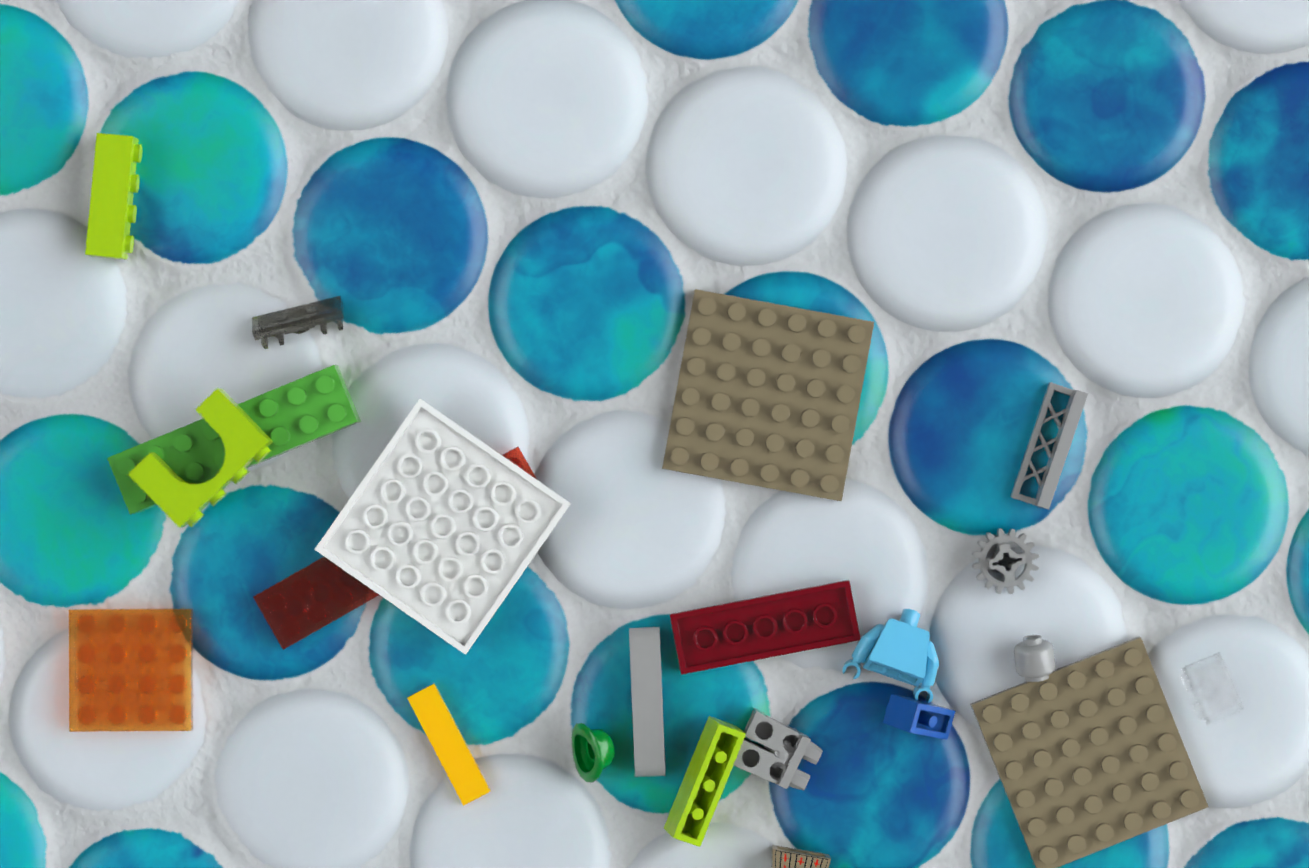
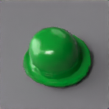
[571,723,614,783]

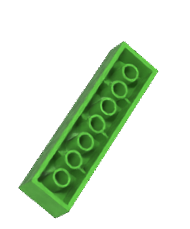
[107,365,361,515]

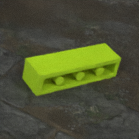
[85,133,142,260]
[664,716,746,847]

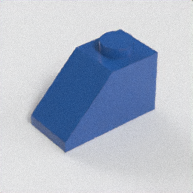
[883,694,956,740]

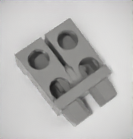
[733,708,823,790]

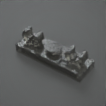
[252,296,344,349]

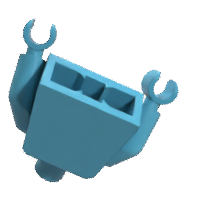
[842,609,939,703]

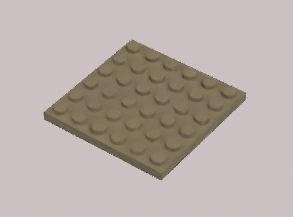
[662,289,874,501]
[970,637,1209,868]

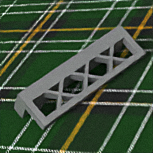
[1011,382,1088,510]

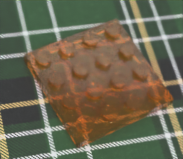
[69,608,193,732]

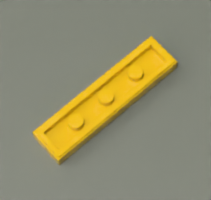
[407,683,491,806]

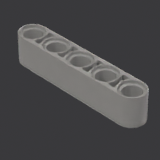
[629,627,666,777]

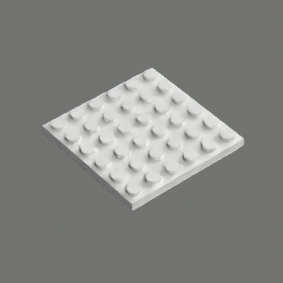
[315,399,571,655]

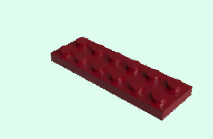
[670,580,861,675]

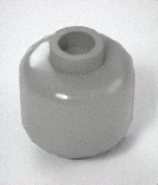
[1014,635,1055,682]

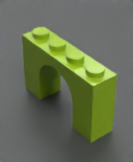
[128,388,273,528]

